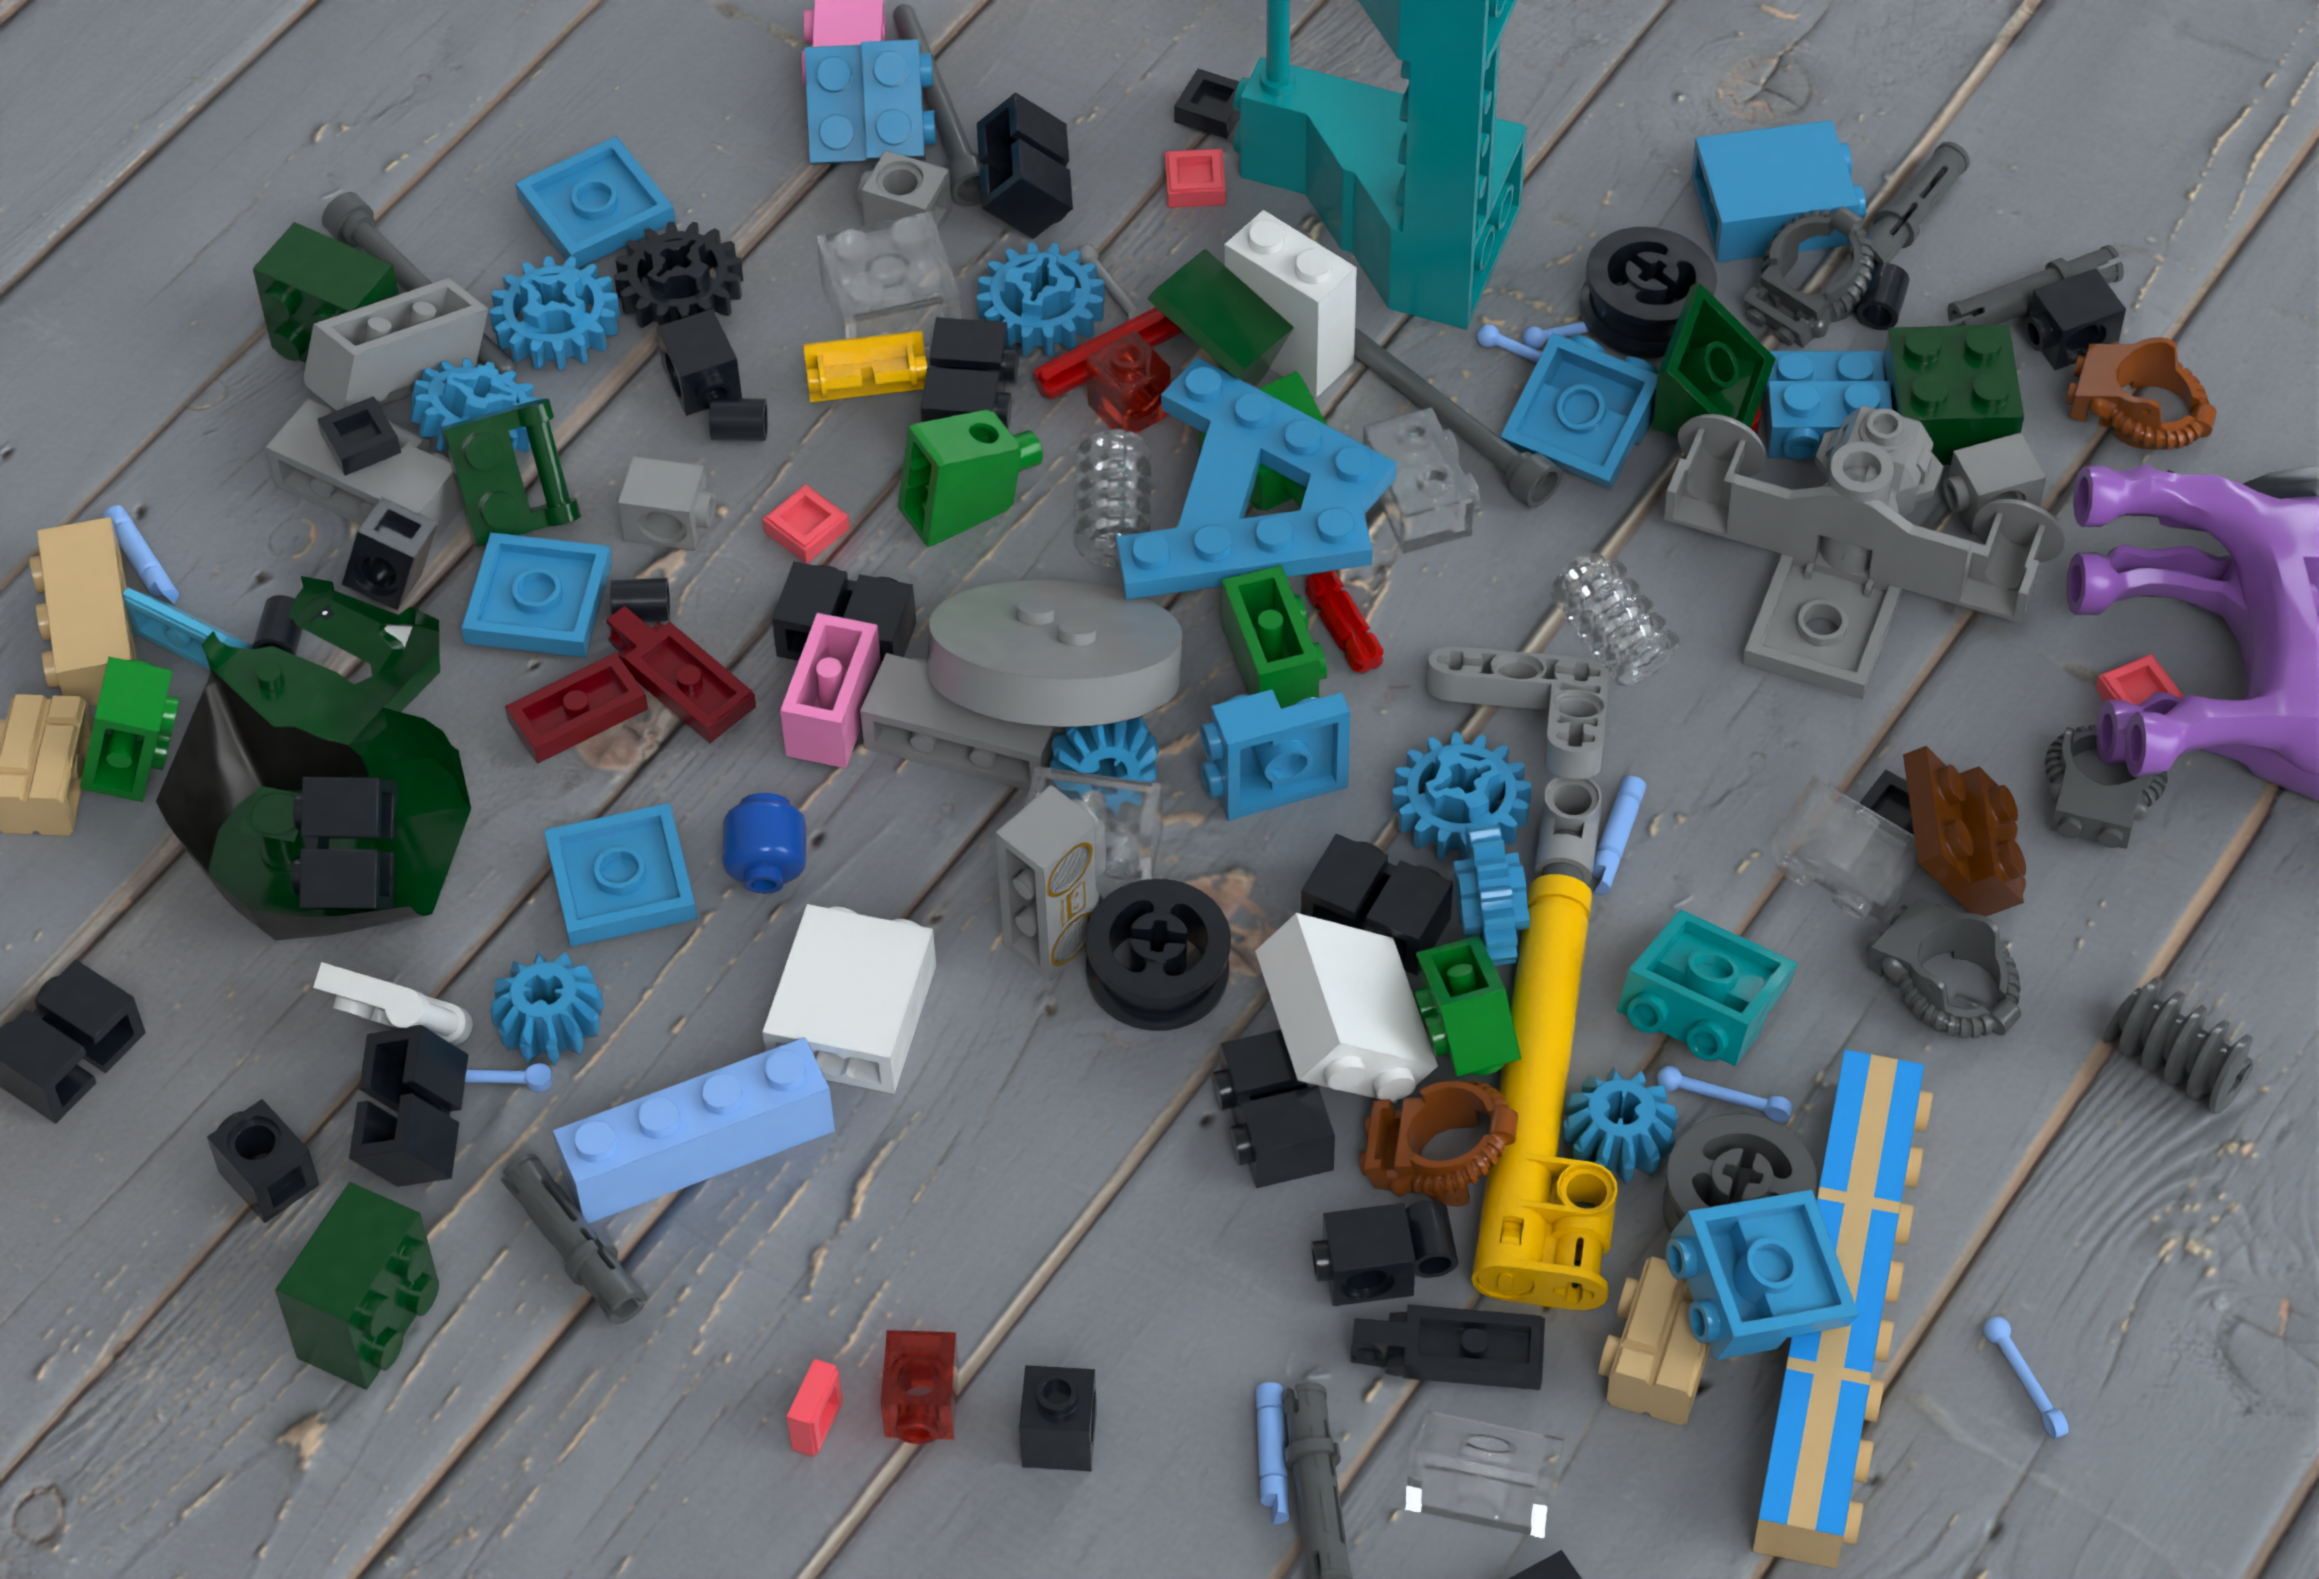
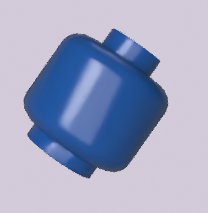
[722,793,806,894]

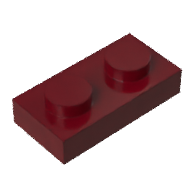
[505,652,648,764]

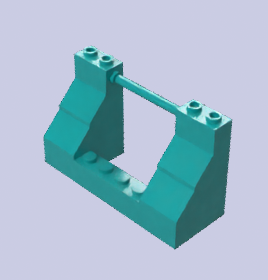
[1233,0,1527,330]

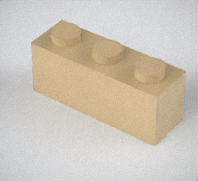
[30,517,137,707]

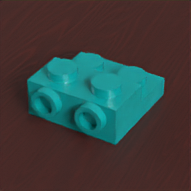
[1617,909,1798,1066]

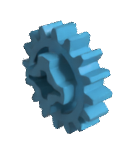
[976,242,1105,356]
[489,256,620,370]
[410,358,540,453]
[1392,732,1532,860]
[1453,822,1530,966]

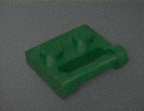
[440,399,581,547]

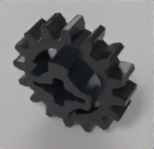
[614,222,744,328]

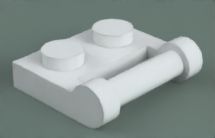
[313,962,473,1045]

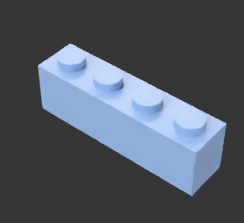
[553,1037,835,1224]

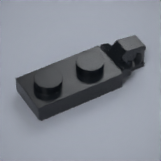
[1350,1304,1545,1390]

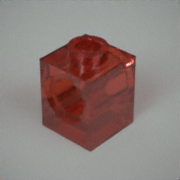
[1086,330,1171,441]
[881,1330,959,1444]

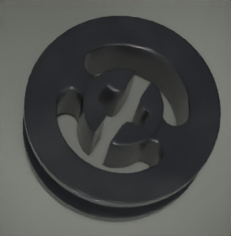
[1579,227,1717,358]
[1086,879,1231,1031]

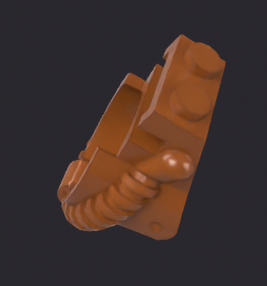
[2066,337,2217,450]
[1360,1081,1518,1207]

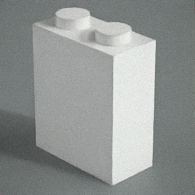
[1224,210,1357,398]
[762,904,936,1094]
[1255,913,1438,1103]

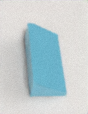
[122,587,252,671]

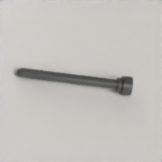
[893,4,985,206]
[322,192,516,375]
[1354,328,1562,507]

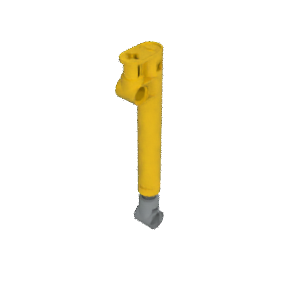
[1471,776,1618,1311]

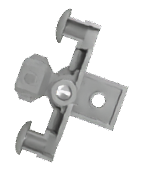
[1664,406,2065,700]

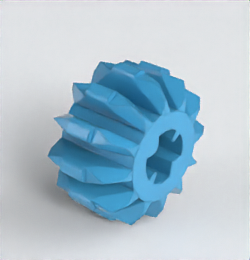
[1050,716,1159,812]
[490,951,604,1065]
[1563,1066,1678,1185]

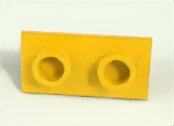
[803,330,927,402]

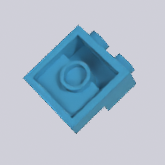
[804,39,936,165]
[1500,332,1658,490]
[1763,351,1893,460]
[1199,689,1351,821]
[1666,1190,1859,1360]

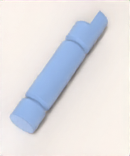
[103,505,179,604]
[1592,776,1647,895]
[1255,1382,1289,1525]

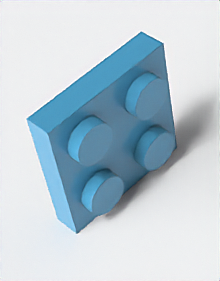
[515,136,676,269]
[461,532,613,658]
[544,803,698,947]

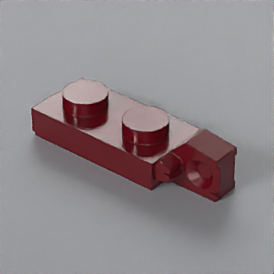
[606,606,756,743]

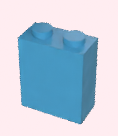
[1691,120,1866,262]

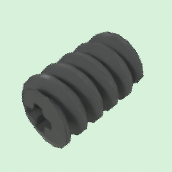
[2102,976,2253,1115]

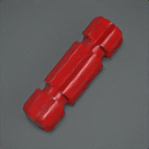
[1305,570,1384,674]

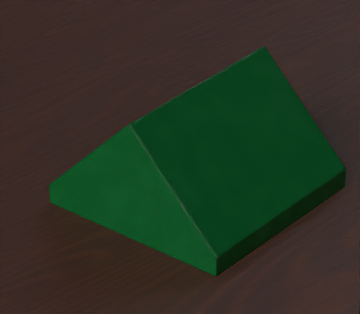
[1147,249,1294,386]
[1653,282,1776,436]

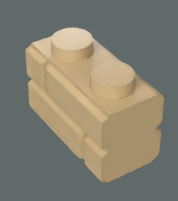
[0,694,94,836]
[1598,1256,1711,1426]

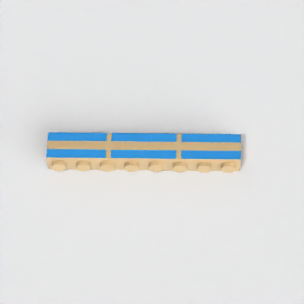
[1752,1049,1933,1569]

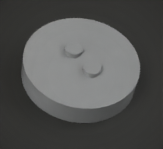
[927,580,1183,727]

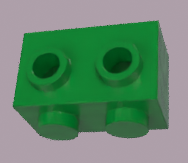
[1222,565,1327,709]
[79,656,180,802]
[1413,935,1522,1077]

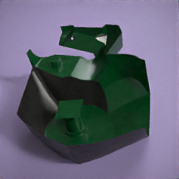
[156,576,471,941]

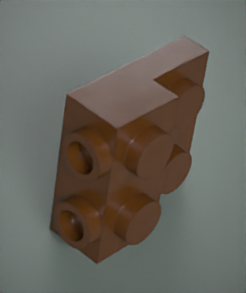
[1903,746,2026,917]

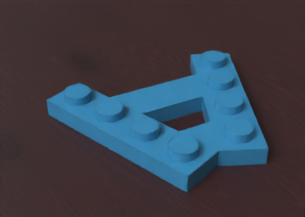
[1116,357,1397,600]

